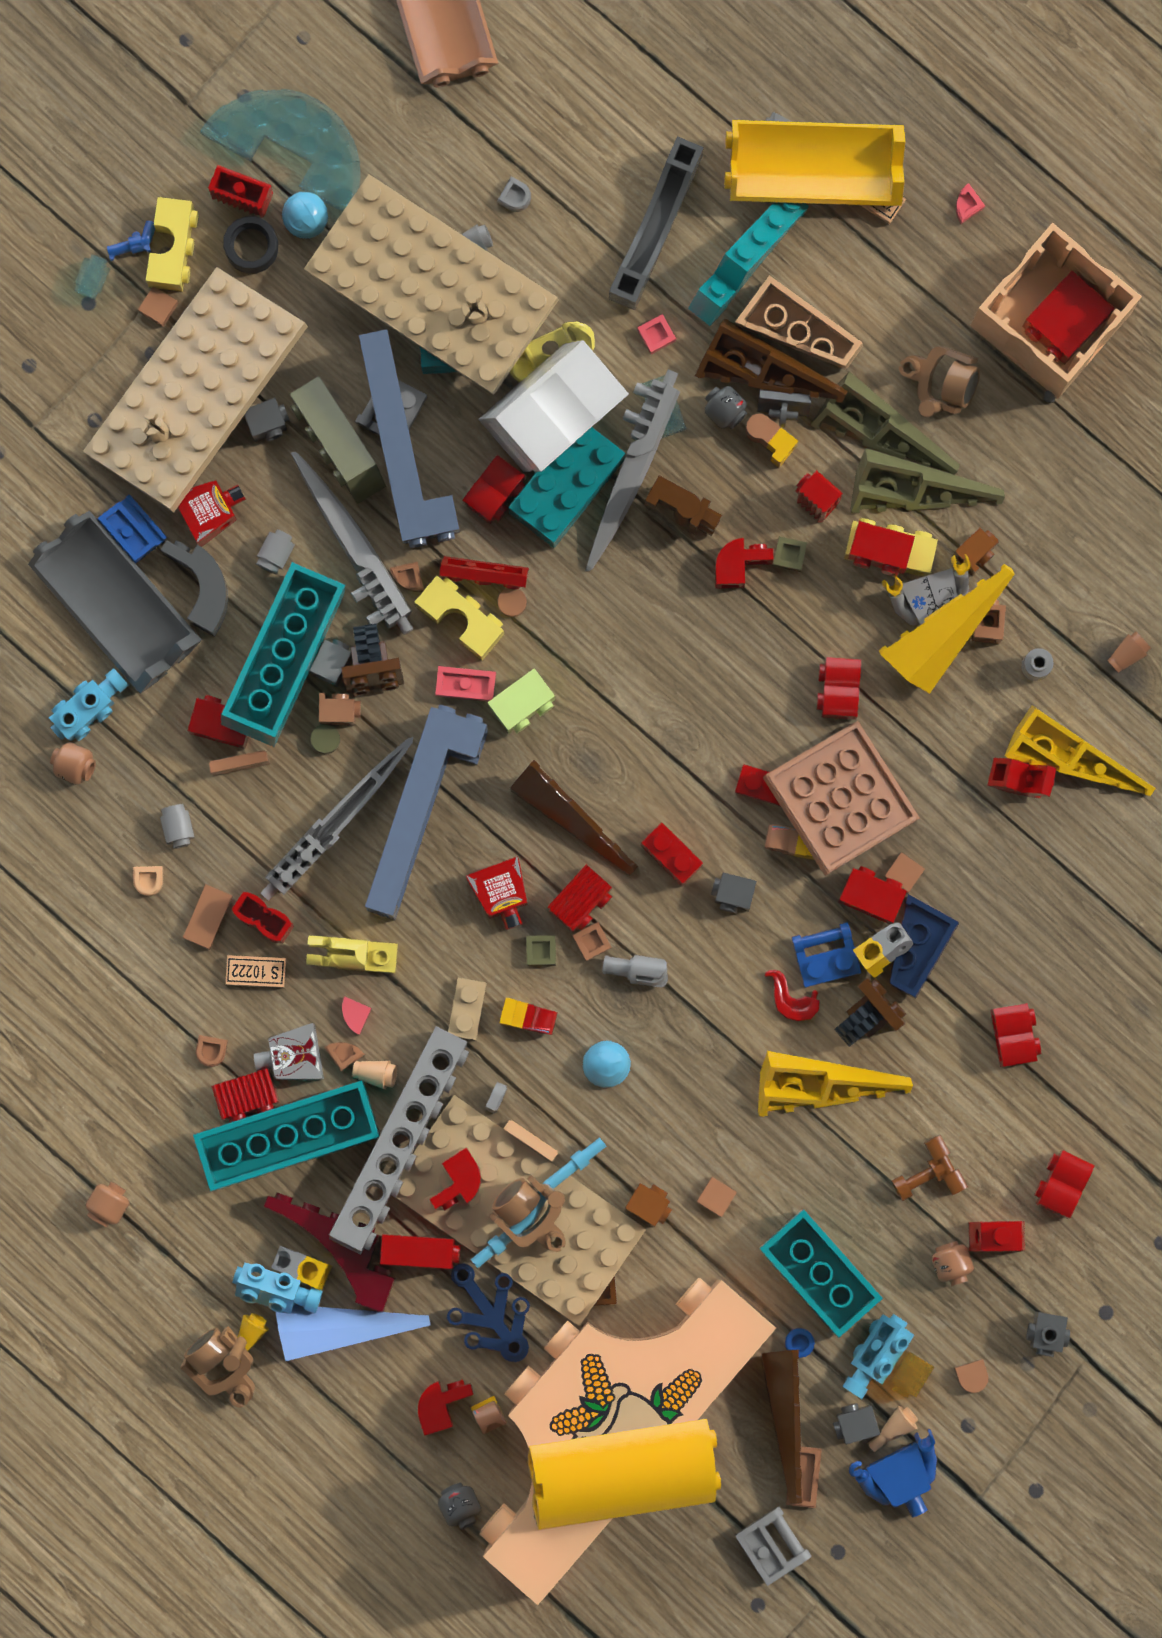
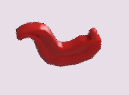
[765,970,820,1021]

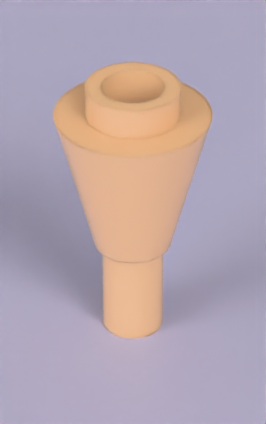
[868,1406,918,1452]

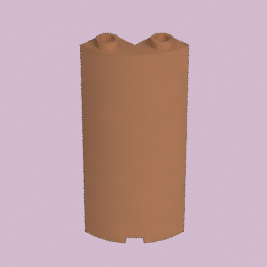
[396,0,499,88]

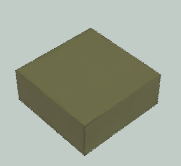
[773,536,807,572]
[526,935,556,966]

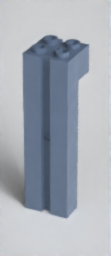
[359,329,460,548]
[365,705,488,920]

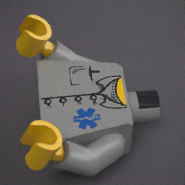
[882,554,971,627]

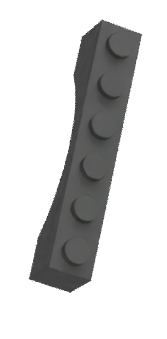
[609,136,704,310]

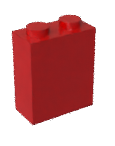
[1022,270,1115,365]
[380,1234,460,1269]

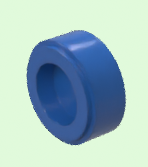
[785,1328,815,1358]

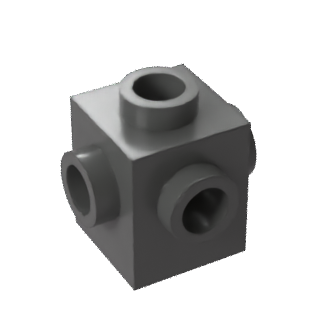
[1026,1312,1070,1357]

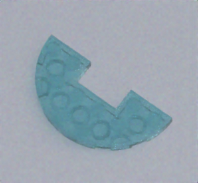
[200,89,361,212]

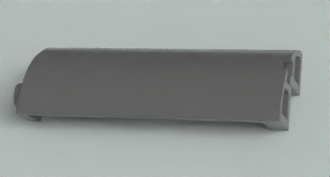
[28,511,201,694]

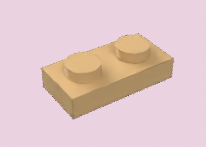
[448,978,487,1041]

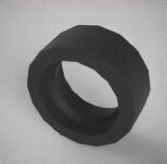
[223,216,278,274]

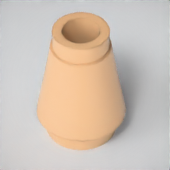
[352,1061,397,1089]

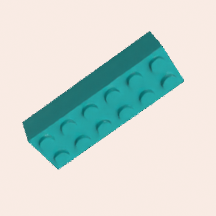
[221,562,345,747]
[193,1080,380,1192]

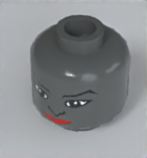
[705,386,747,429]
[438,1483,481,1530]

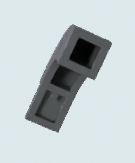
[161,540,228,637]

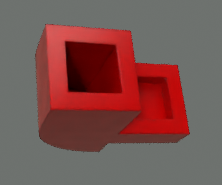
[715,538,774,589]
[987,758,1057,798]
[429,1147,481,1211]
[418,1379,474,1436]

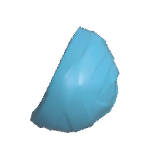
[282,192,328,238]
[583,1041,631,1088]

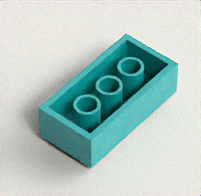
[508,427,626,548]
[759,1209,883,1338]

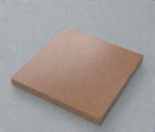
[763,721,920,876]

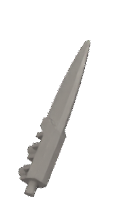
[585,369,680,571]
[291,452,413,635]
[261,737,413,901]

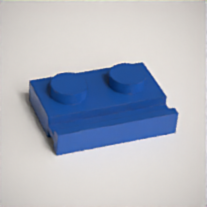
[97,494,167,564]

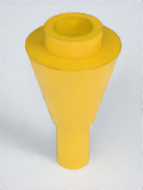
[237,1313,269,1362]

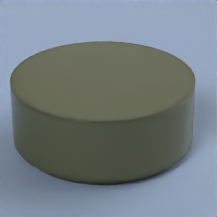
[311,724,340,754]

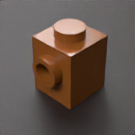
[625,1183,672,1227]

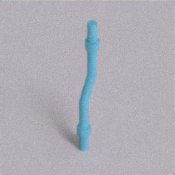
[470,1137,607,1269]

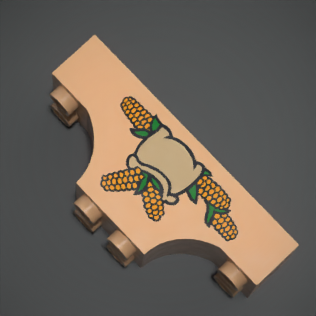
[479,1278,776,1605]

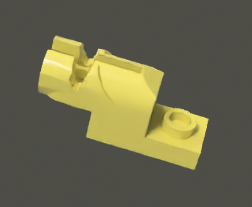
[306,935,398,973]

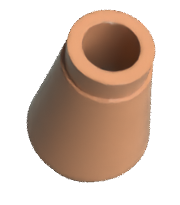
[1107,631,1151,673]

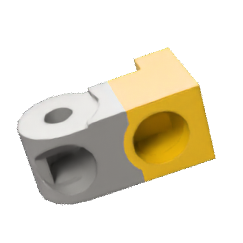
[853,923,913,978]
[271,1246,333,1290]

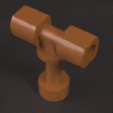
[891,1135,968,1201]

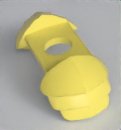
[510,321,595,382]

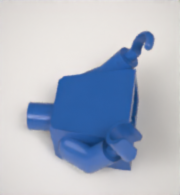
[848,1429,937,1518]

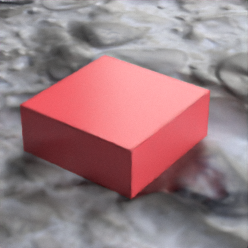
[637,314,676,354]

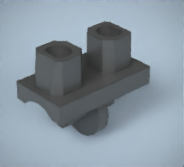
[757,389,812,428]

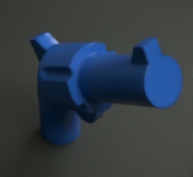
[107,220,155,261]

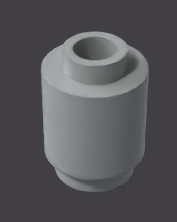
[256,529,295,575]
[1021,648,1054,681]
[160,804,195,849]

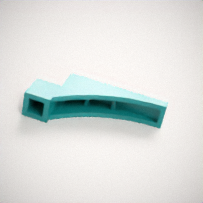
[688,202,809,326]

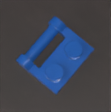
[791,922,862,988]

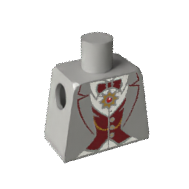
[254,1023,324,1080]

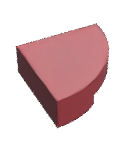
[956,183,985,224]
[342,996,372,1035]

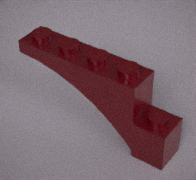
[264,1192,396,1312]

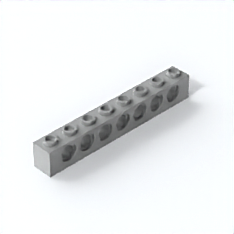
[329,1026,469,1255]

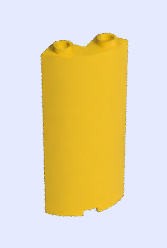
[724,120,906,206]
[527,1419,721,1530]

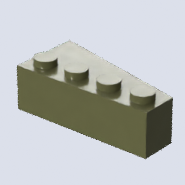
[290,376,386,504]

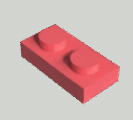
[435,666,496,702]

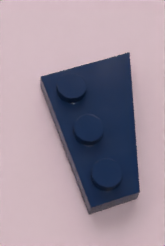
[890,894,959,999]

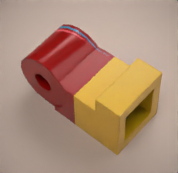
[499,997,558,1035]

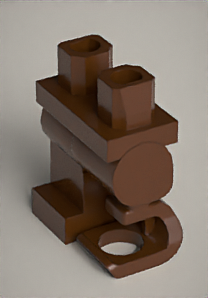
[644,475,722,536]

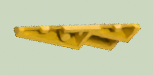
[879,564,1015,694]
[1004,705,1156,796]
[758,1051,913,1117]

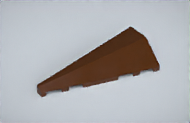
[695,319,848,403]
[510,760,638,875]
[761,1350,802,1504]

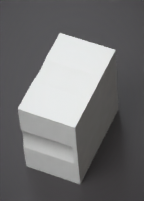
[478,340,629,472]

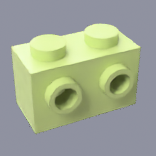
[487,668,555,734]

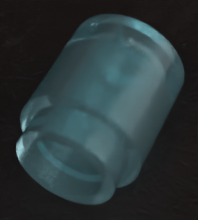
[74,254,111,300]

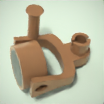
[899,346,980,417]
[489,1175,566,1252]
[180,1326,255,1408]

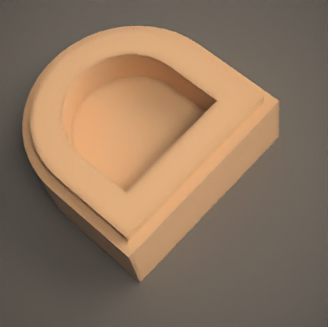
[133,866,163,896]

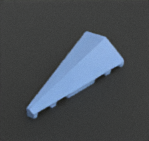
[276,1305,431,1361]

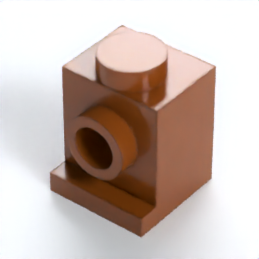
[953,528,999,576]

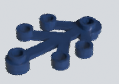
[447,1263,530,1362]

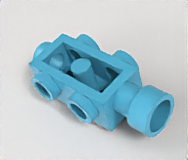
[49,668,129,741]
[232,1262,323,1314]
[842,1314,914,1399]

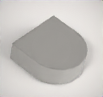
[497,176,531,212]
[485,1082,507,1114]

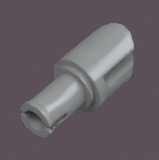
[602,955,668,988]

